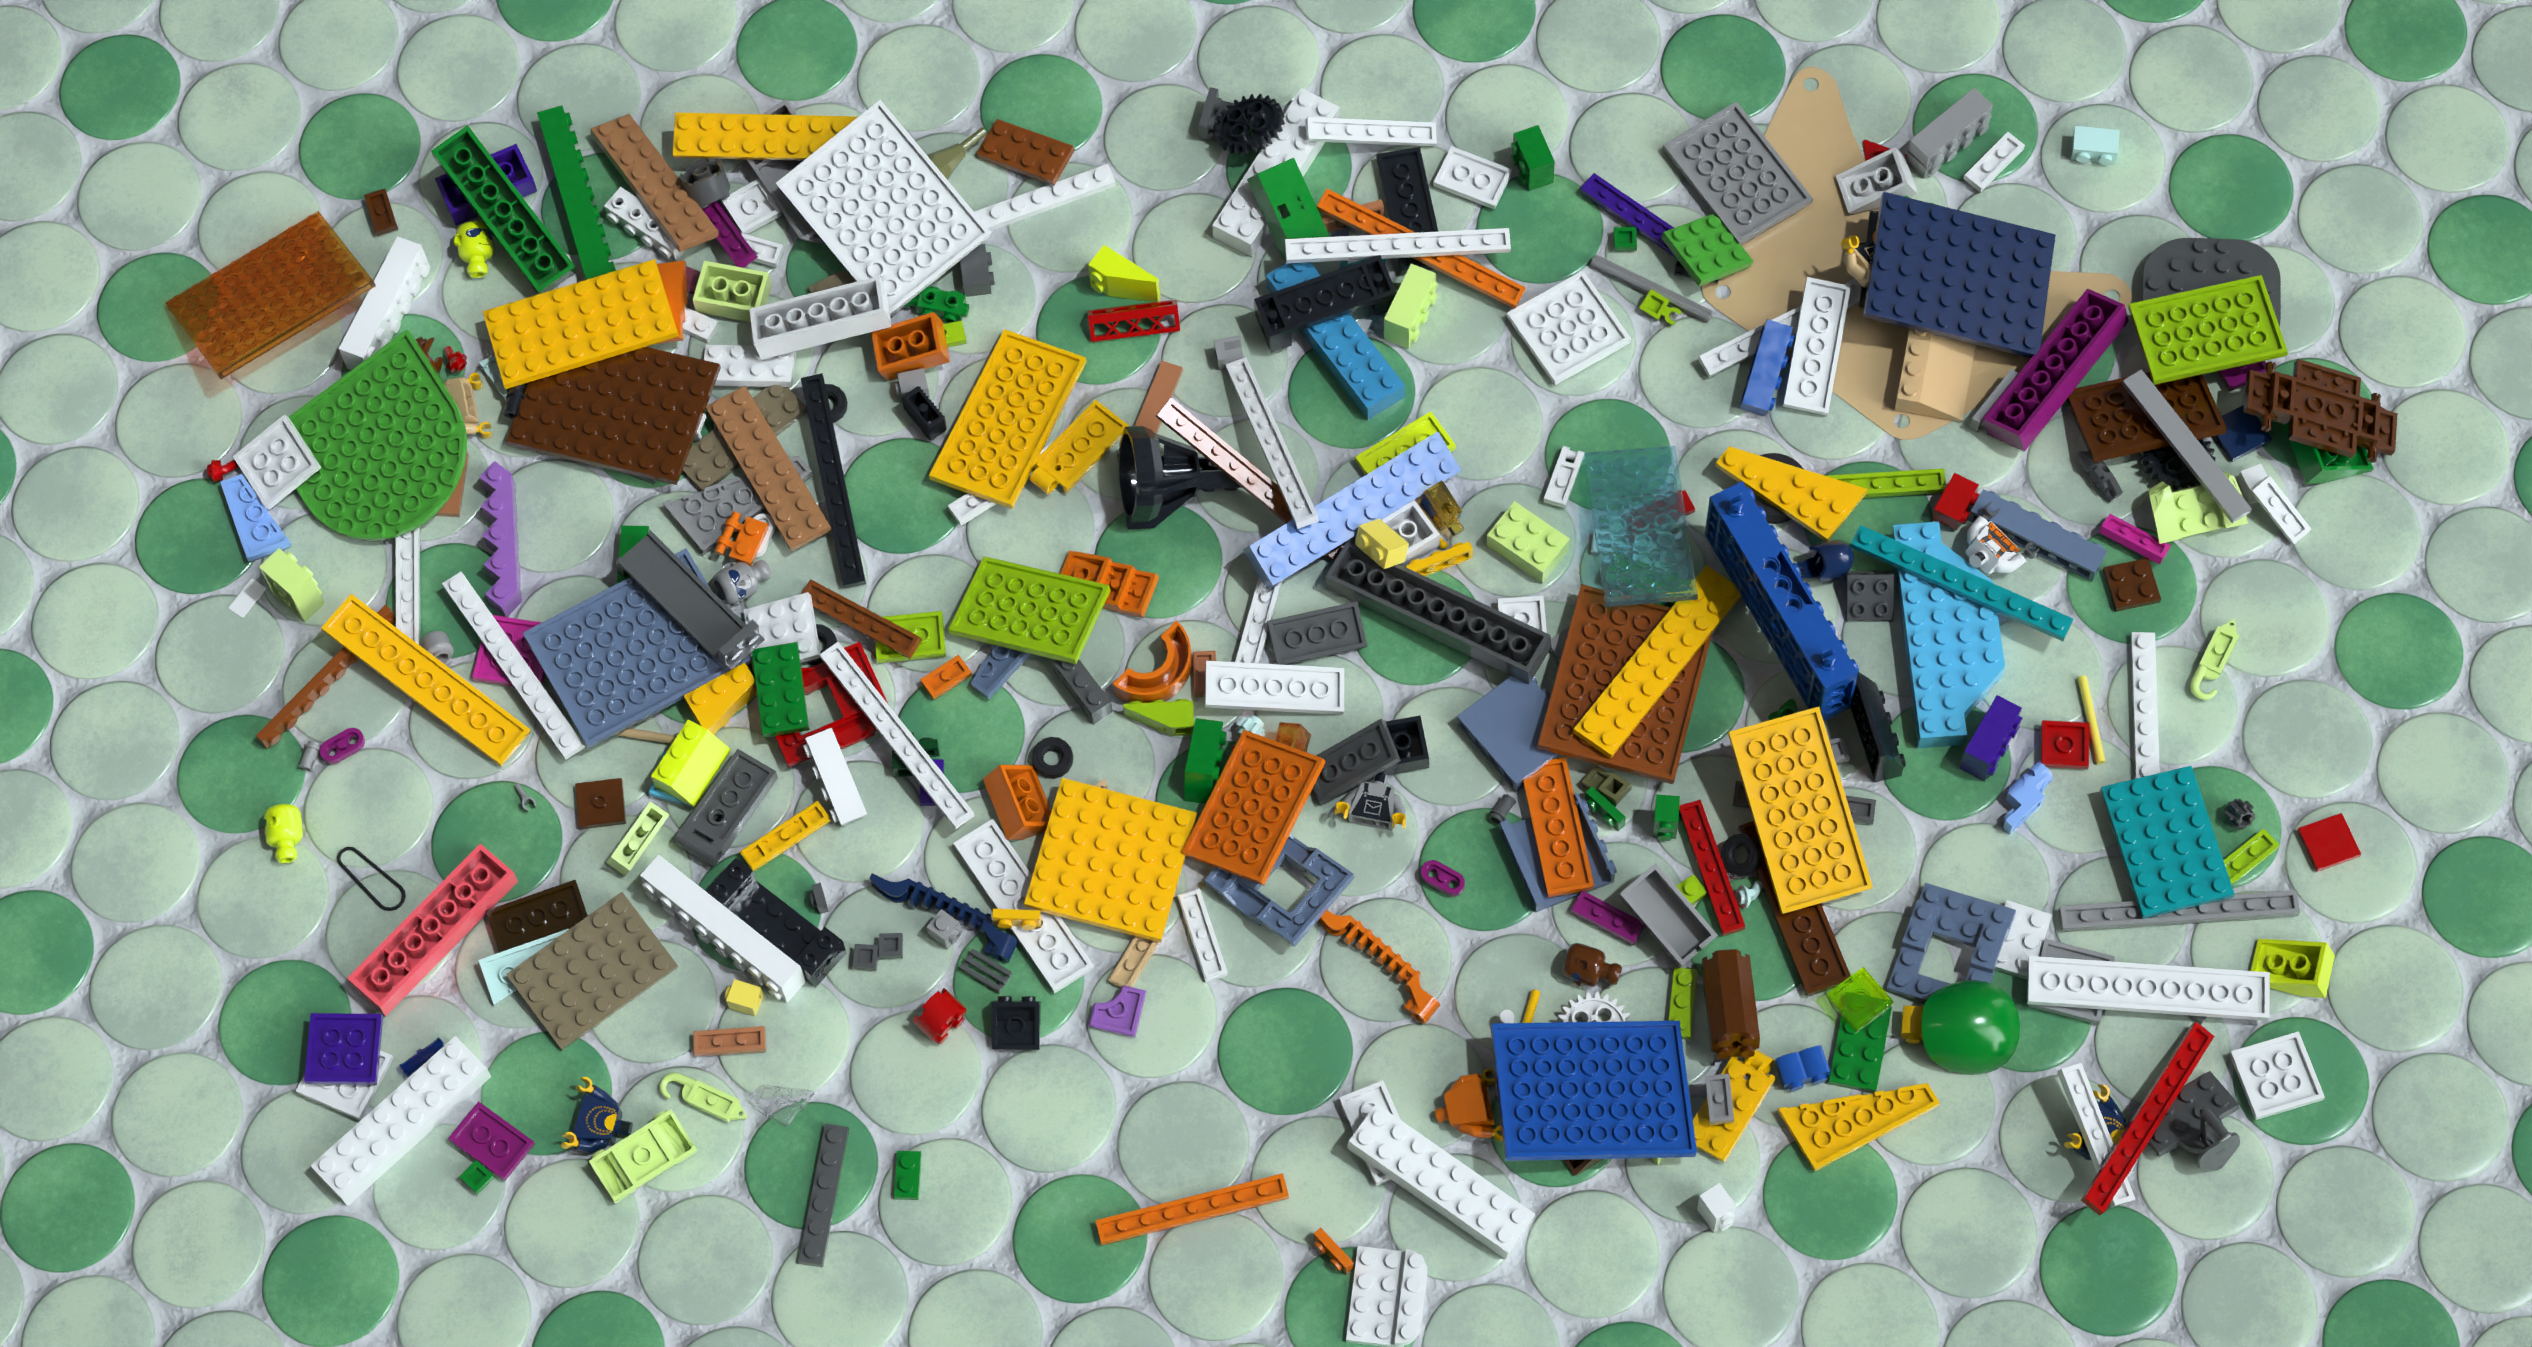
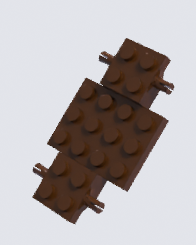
[2243,359,2398,463]

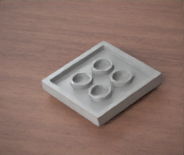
[2028,939,2115,1025]

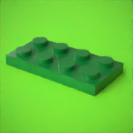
[752,642,810,738]
[1828,992,1893,1093]

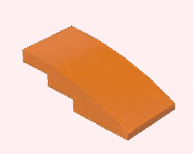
[656,260,687,344]
[1060,550,1159,618]

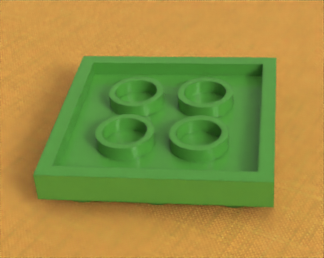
[1661,213,1753,286]

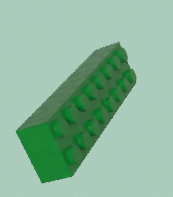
[431,125,576,294]

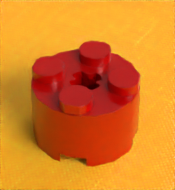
[912,988,967,1045]

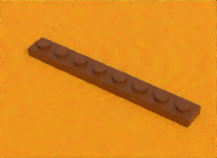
[256,605,396,749]

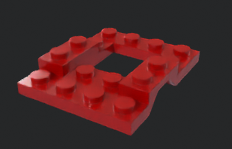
[753,641,889,768]

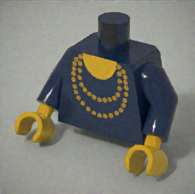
[561,1077,633,1153]
[2064,1084,2128,1160]

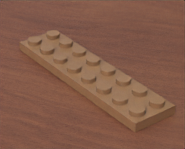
[591,114,718,252]
[706,386,831,552]

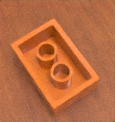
[871,312,950,381]

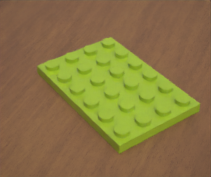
[2128,275,2288,385]
[948,556,1111,664]

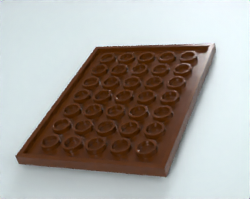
[506,347,721,485]

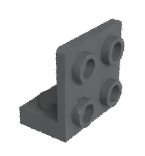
[1198,87,1249,142]
[1845,571,1894,621]

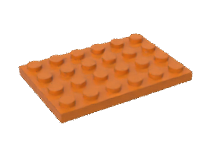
[1182,730,1326,886]

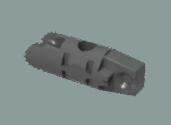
[2077,451,2123,501]

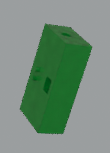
[1247,158,1330,261]

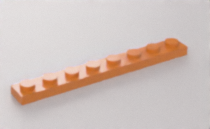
[1095,1173,1289,1246]

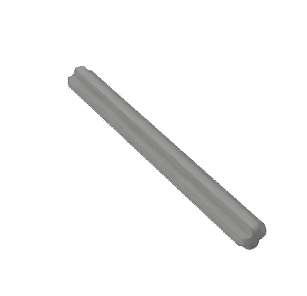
[1591,255,1713,322]

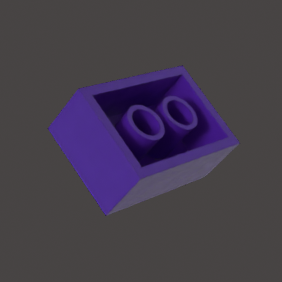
[1960,695,2023,782]

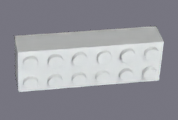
[339,236,430,370]
[749,276,891,360]

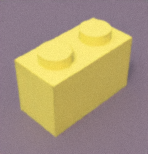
[1355,519,1409,569]

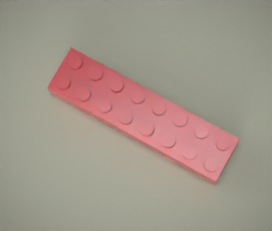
[347,844,518,1017]

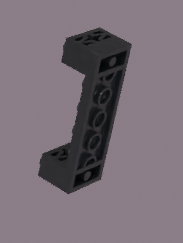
[1254,255,1397,353]
[706,858,846,988]

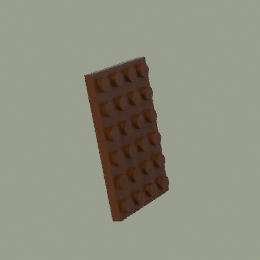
[2066,372,2226,463]

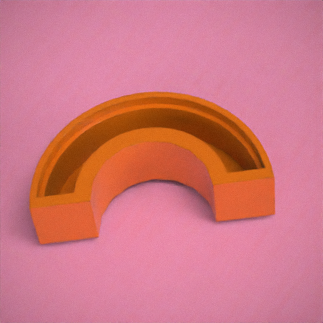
[1113,620,1192,703]

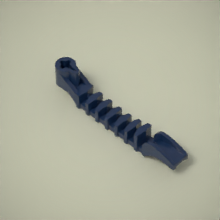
[870,873,1018,963]

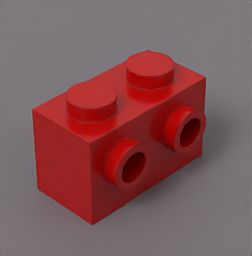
[1932,473,1980,531]

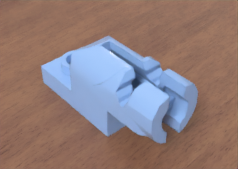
[2003,762,2053,835]

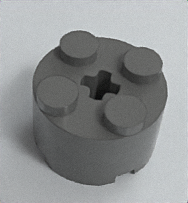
[680,159,731,209]

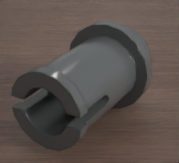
[1489,794,1516,825]

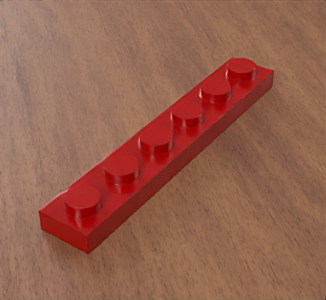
[1679,799,1746,936]

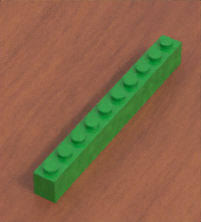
[537,105,616,280]

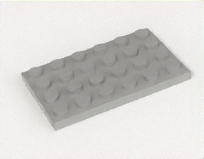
[1663,101,1813,245]

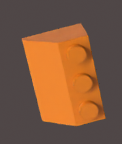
[983,765,1051,840]

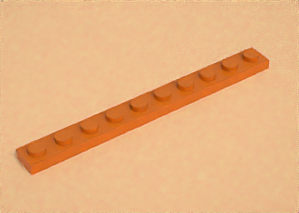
[1317,188,1526,309]

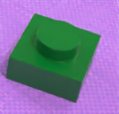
[1613,227,1637,251]
[459,1160,494,1195]

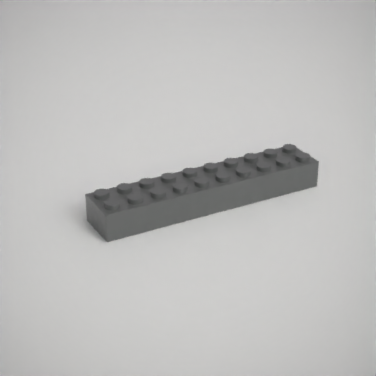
[1325,540,1551,684]

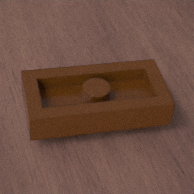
[364,189,398,236]

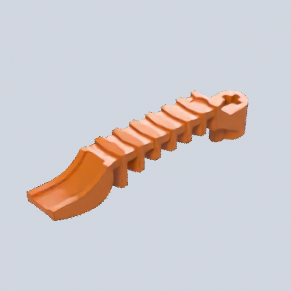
[1318,910,1440,1024]

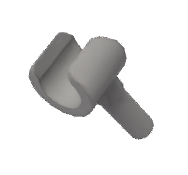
[515,783,537,812]

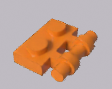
[714,511,769,567]

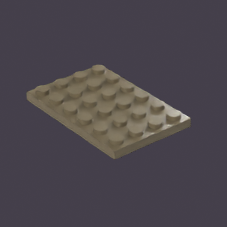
[506,892,678,1051]

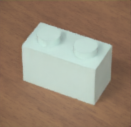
[2071,126,2120,165]

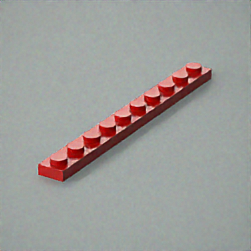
[2081,1022,2215,1216]

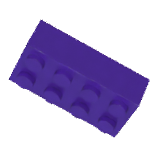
[435,144,537,226]

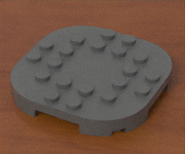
[2142,238,2281,327]

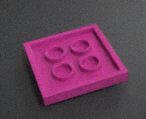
[472,615,545,687]

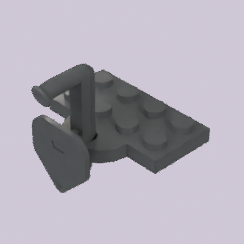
[2131,1071,2240,1170]

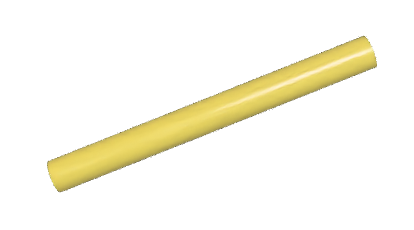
[2077,675,2106,765]

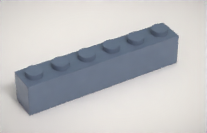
[1969,489,2107,582]

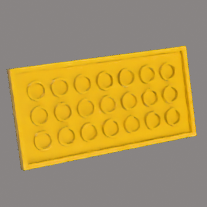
[482,259,679,390]
[929,329,1087,509]
[1728,707,1873,914]

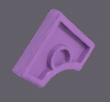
[1089,985,1147,1037]

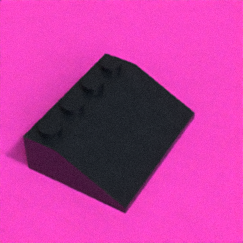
[1851,672,1906,783]

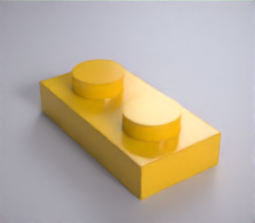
[992,908,1042,930]

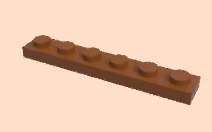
[801,579,922,659]

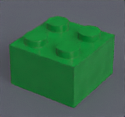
[1510,125,1555,191]

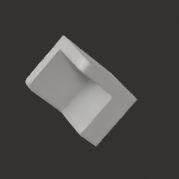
[1214,336,1244,370]

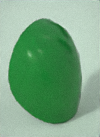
[1921,980,2020,1075]

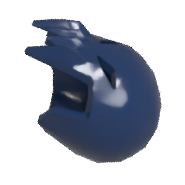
[1796,540,1854,582]

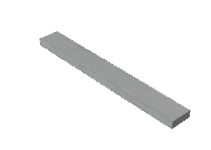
[2122,369,2252,524]

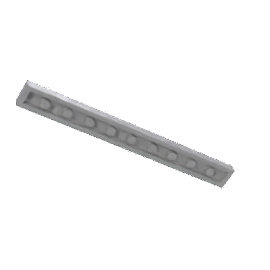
[2059,890,2300,932]

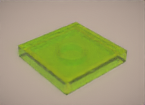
[1826,967,1894,1033]

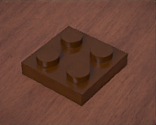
[2103,558,2161,612]

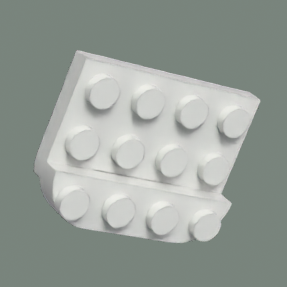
[1346,1246,1428,1347]

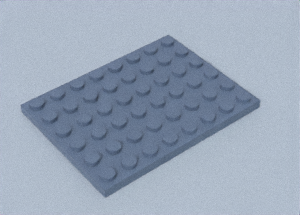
[523,548,752,749]

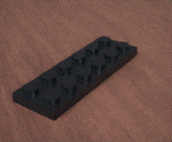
[1376,147,1438,275]

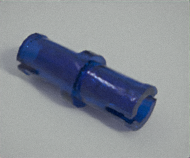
[399,1037,444,1077]

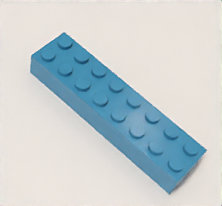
[1266,262,1405,420]

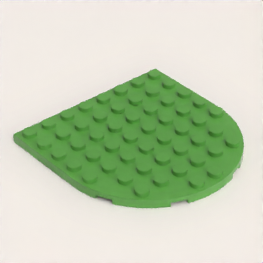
[289,329,467,541]

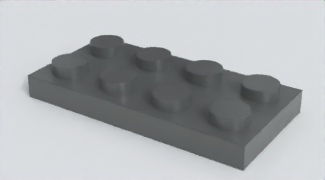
[1267,601,1368,665]
[1313,719,1401,805]

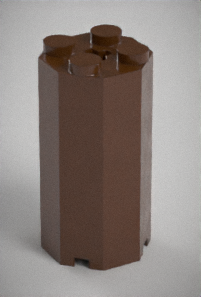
[1701,949,1760,1059]

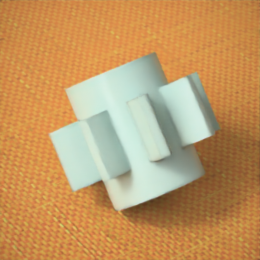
[1236,715,1265,738]

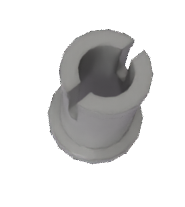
[298,740,321,772]

